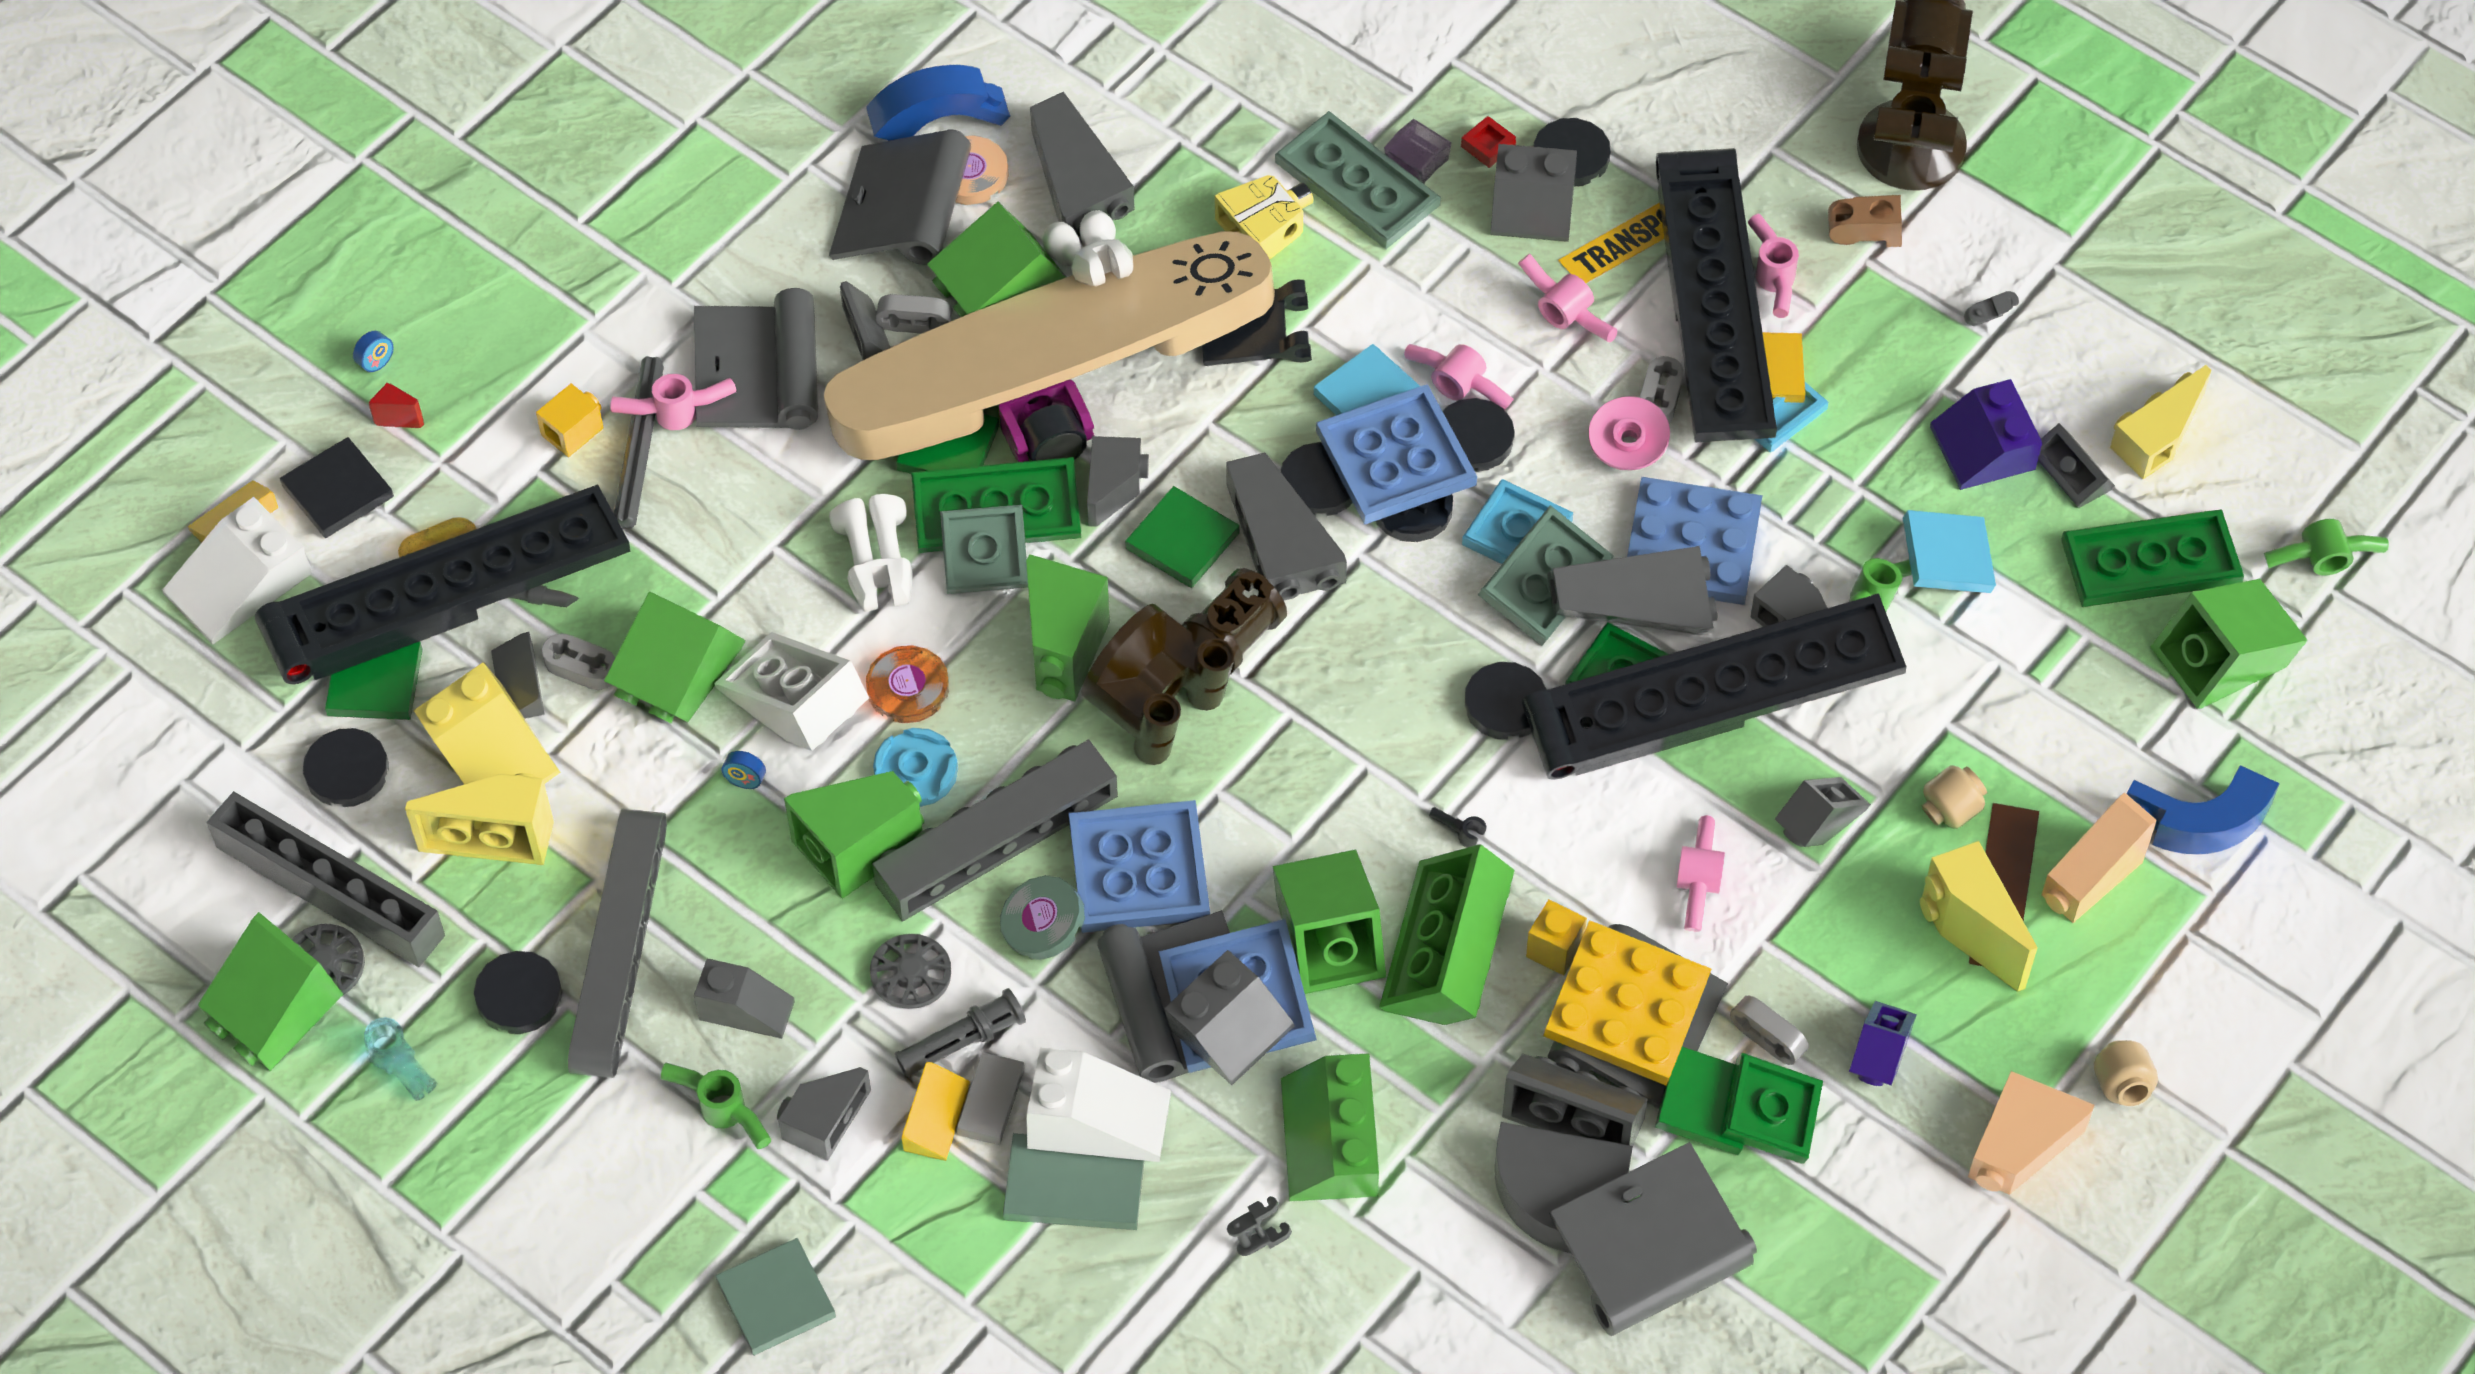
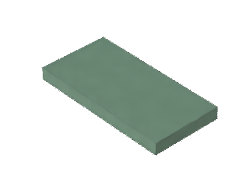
[1275,111,1441,249]

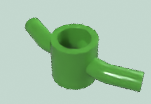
[2264,519,2389,576]
[1849,558,1912,612]
[661,1062,772,1149]

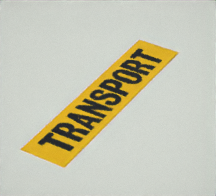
[1558,203,1664,283]

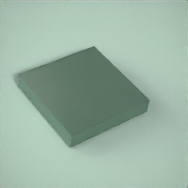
[940,505,1028,594]
[715,1238,836,1356]

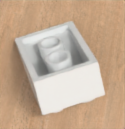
[162,497,312,645]
[714,632,869,751]
[1027,1047,1171,1162]

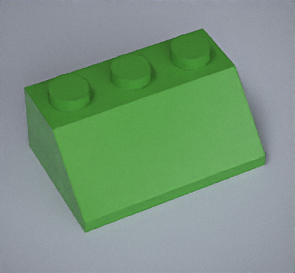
[1281,1053,1379,1202]

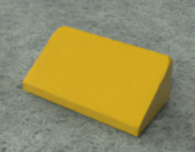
[187,480,278,543]
[902,1062,971,1161]

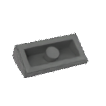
[840,281,891,360]
[2038,423,2115,508]
[491,632,545,719]

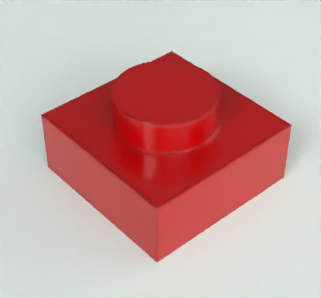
[1461,116,1516,168]

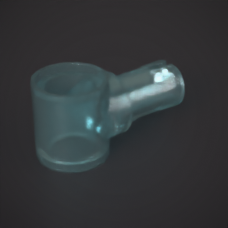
[364,1017,437,1101]

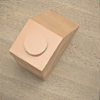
[2042,792,2157,923]
[1968,1071,2095,1195]

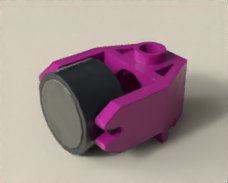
[999,379,1095,462]

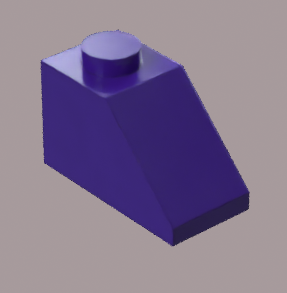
[1849,1001,1917,1086]

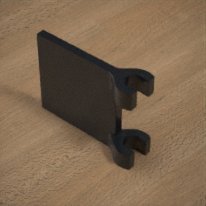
[1202,279,1312,366]

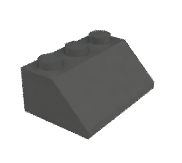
[1502,1054,1648,1146]

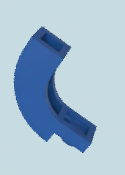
[866,65,1010,141]
[2127,765,2280,855]

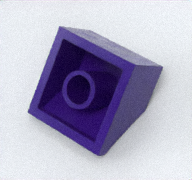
[1930,379,2042,490]

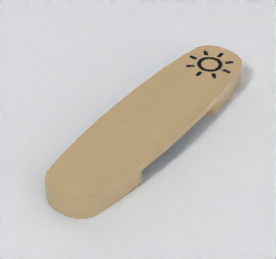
[824,231,1275,460]

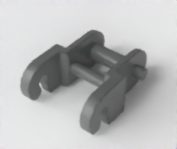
[1964,291,2019,326]
[1227,1196,1292,1256]

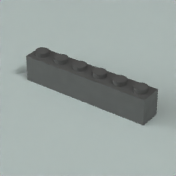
[872,739,1118,922]
[206,791,445,968]

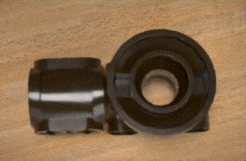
[1857,0,1973,190]
[1081,568,1287,765]

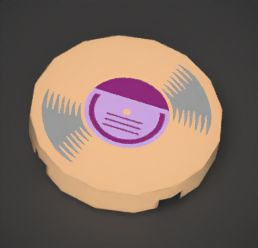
[956,135,1009,205]

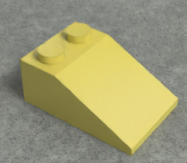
[413,662,561,784]
[405,773,554,865]
[1920,841,2038,992]

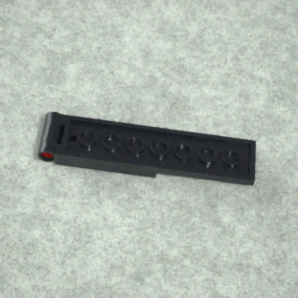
[1656,148,1777,443]
[255,484,631,685]
[1522,593,1907,780]

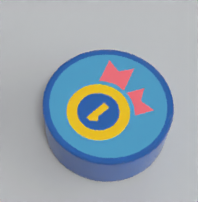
[353,330,394,372]
[721,751,766,789]

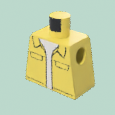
[1215,175,1313,259]

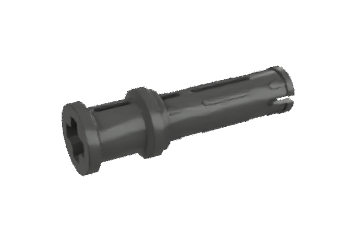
[895,988,1026,1078]

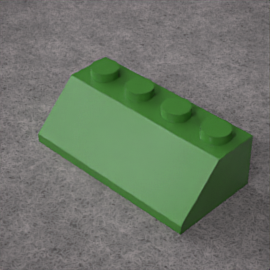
[1379,844,1515,1025]

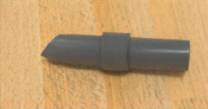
[508,585,579,608]

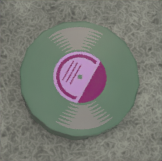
[1000,875,1085,960]

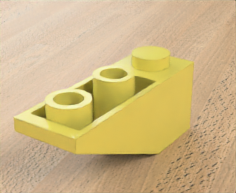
[2110,365,2211,479]

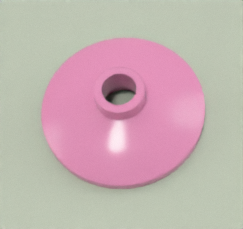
[1589,396,1670,471]

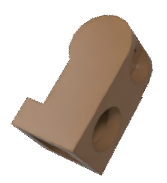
[1828,195,1902,247]

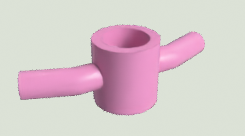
[1748,214,1799,318]
[1518,254,1617,342]
[1404,344,1514,410]
[611,374,736,430]
[1676,815,1725,932]

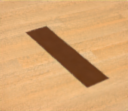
[1969,803,2039,966]

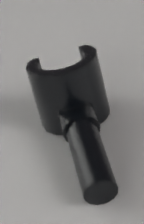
[1429,807,1487,848]

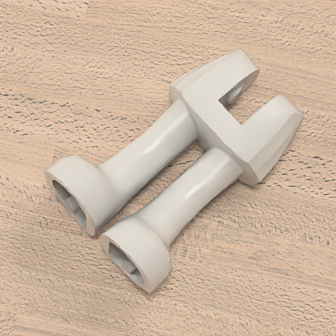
[1043,210,1133,287]
[829,494,913,612]

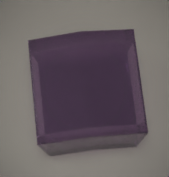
[1384,118,1452,184]

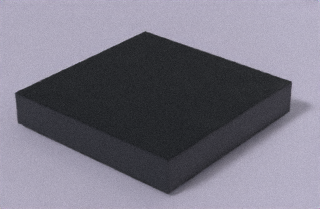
[279,437,394,539]

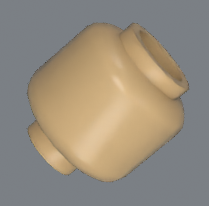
[1922,765,1987,829]
[2093,1040,2158,1106]

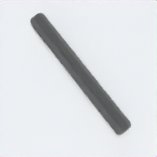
[614,356,664,529]

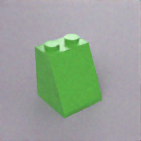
[927,201,1067,317]
[1026,554,1110,702]
[2150,579,2308,709]
[604,591,746,723]
[784,771,925,899]
[1272,849,1386,994]
[198,912,344,1071]

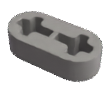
[875,294,953,334]
[1640,356,1684,424]
[542,633,615,690]
[1730,995,1809,1065]

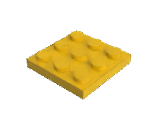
[1543,920,1712,1085]

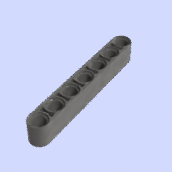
[568,809,667,1078]

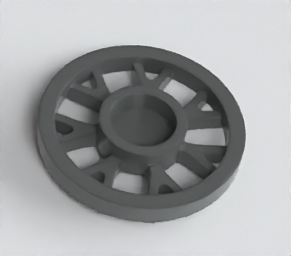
[292,924,365,994]
[870,934,952,1009]

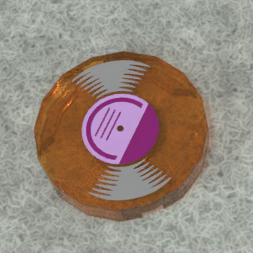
[866,645,949,723]

